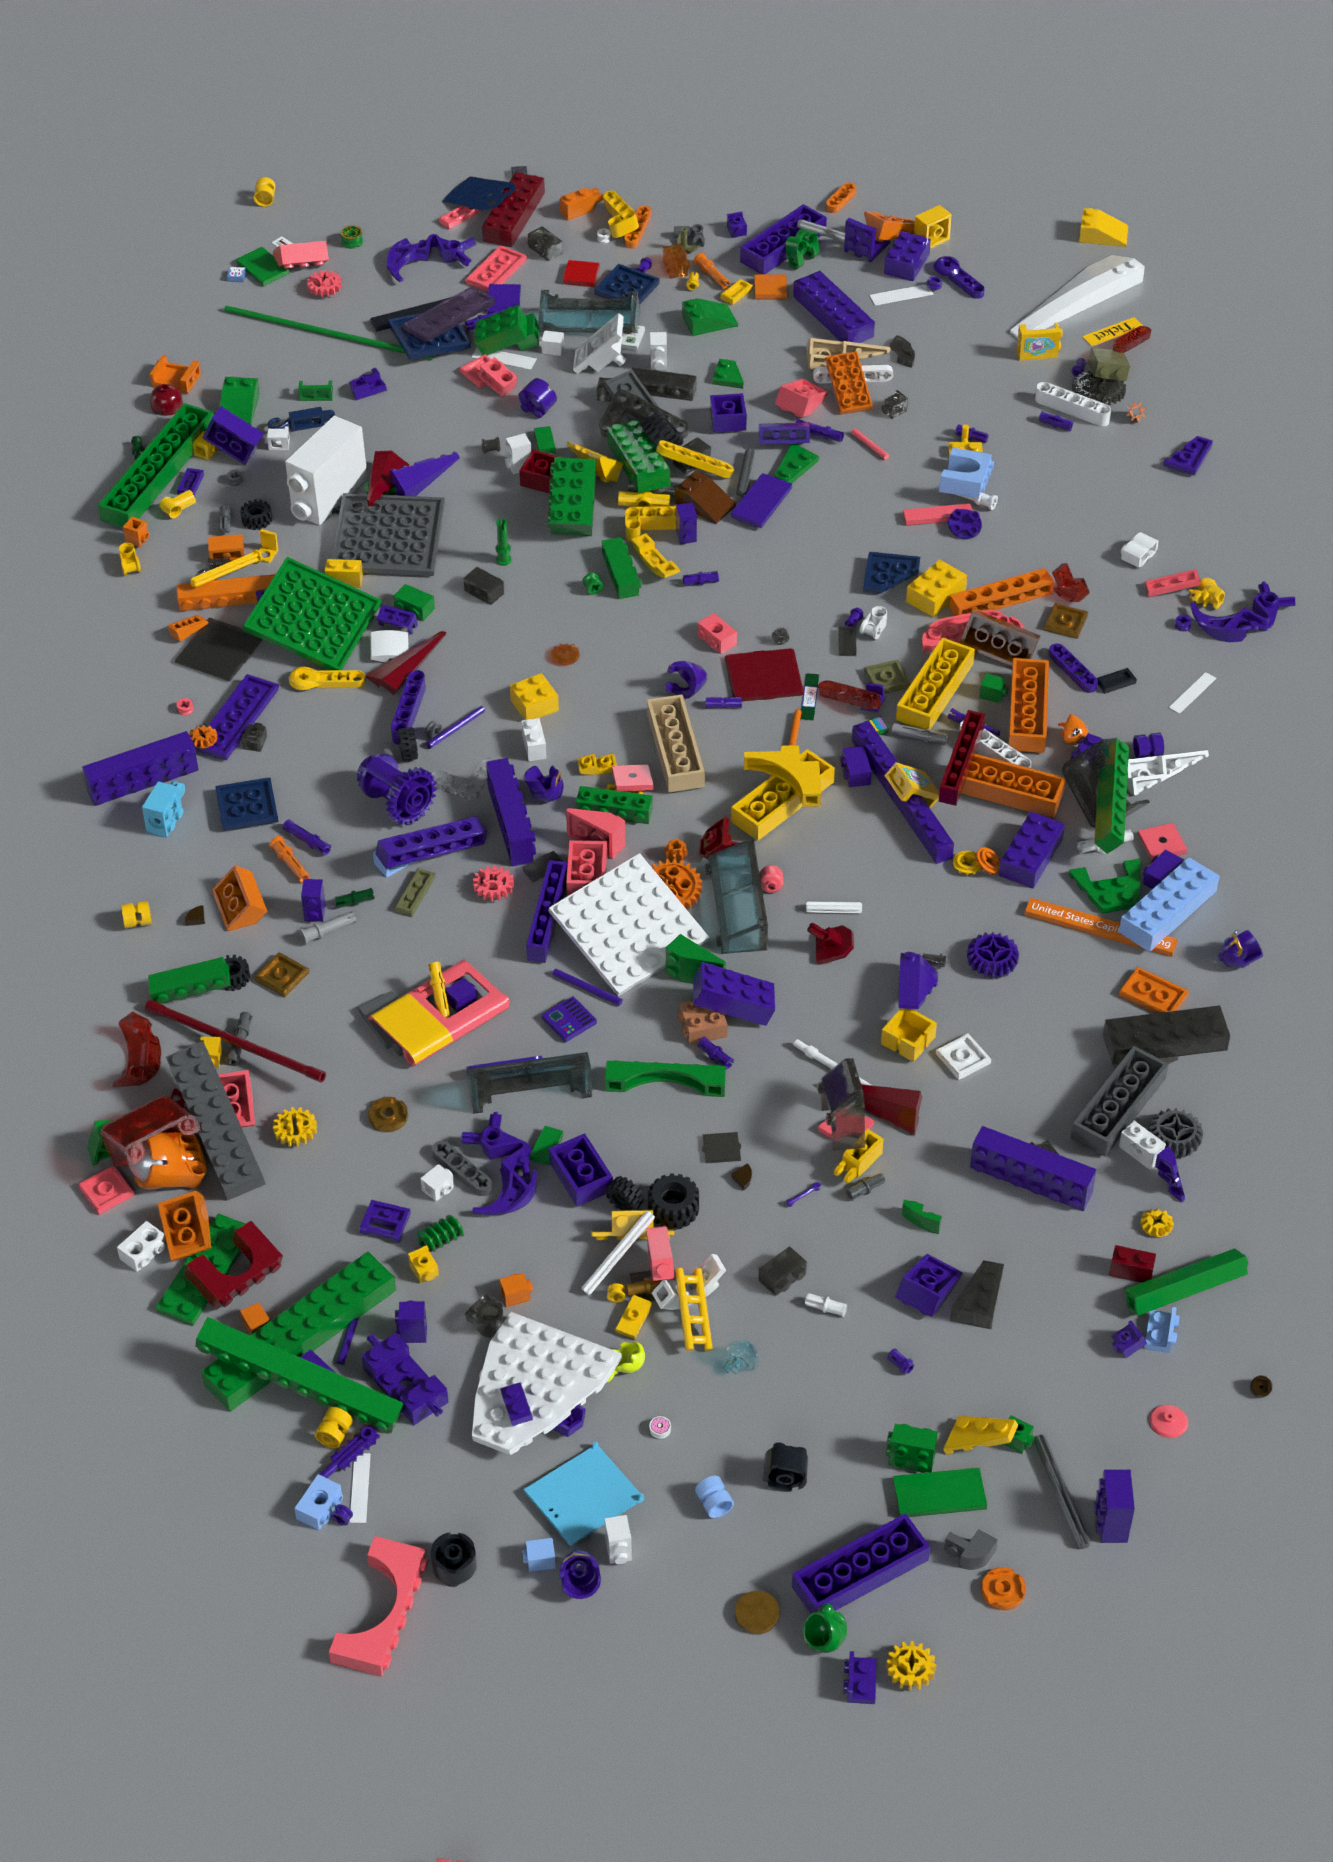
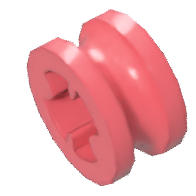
[177,698,193,715]

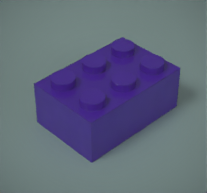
[884,231,931,281]
[203,406,264,465]
[549,1133,613,1207]
[1094,1469,1135,1543]

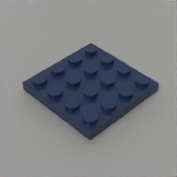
[388,308,471,360]

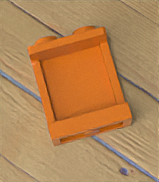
[149,354,201,394]

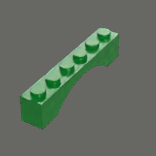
[605,1060,726,1097]

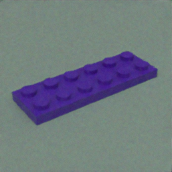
[195,674,279,760]

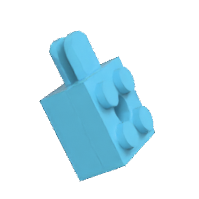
[142,781,185,838]

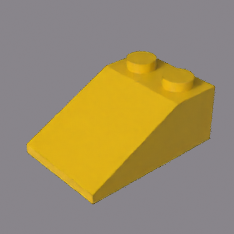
[1079,208,1128,247]

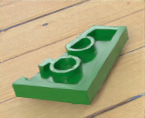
[774,443,819,483]

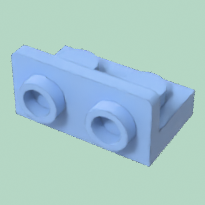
[1144,1307,1180,1353]

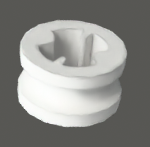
[597,228,611,243]

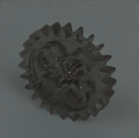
[1072,371,1126,405]

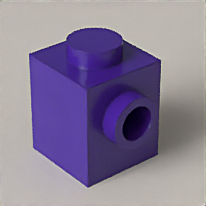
[445,978,477,1013]

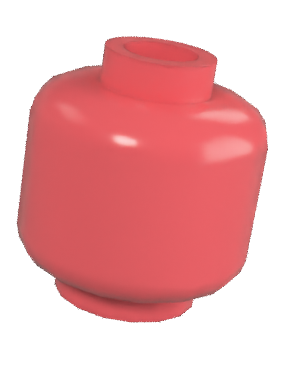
[759,865,783,893]

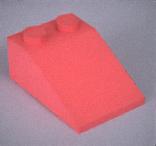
[775,379,830,418]
[566,808,625,859]
[218,1070,255,1128]

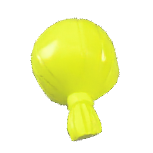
[606,1342,645,1383]

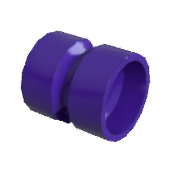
[1133,732,1164,758]

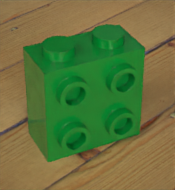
[886,1423,938,1473]

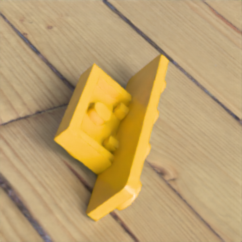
[591,1210,674,1240]

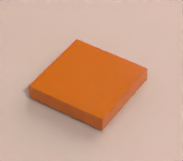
[754,274,787,299]

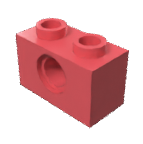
[697,613,737,654]

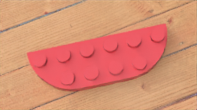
[922,610,1025,653]

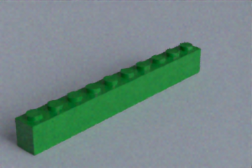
[195,1317,404,1433]

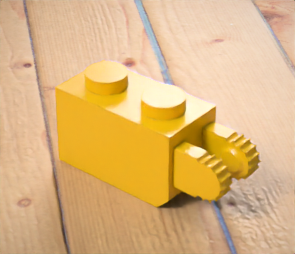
[834,1129,884,1183]

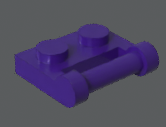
[359,1200,411,1243]

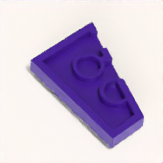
[1163,436,1213,476]

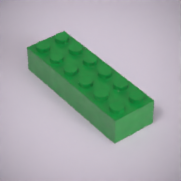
[606,421,671,493]

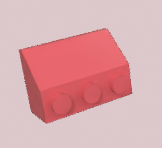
[273,241,329,269]

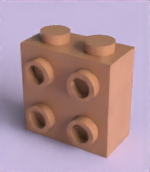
[677,1000,728,1045]

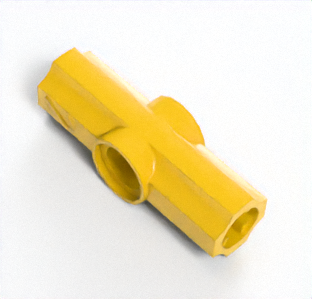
[618,491,670,507]

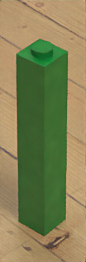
[1125,1248,1248,1316]

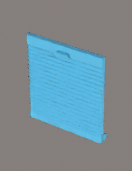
[524,1441,644,1546]

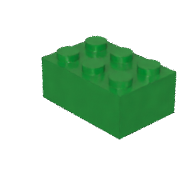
[475,305,527,355]

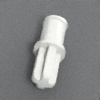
[805,1293,847,1317]

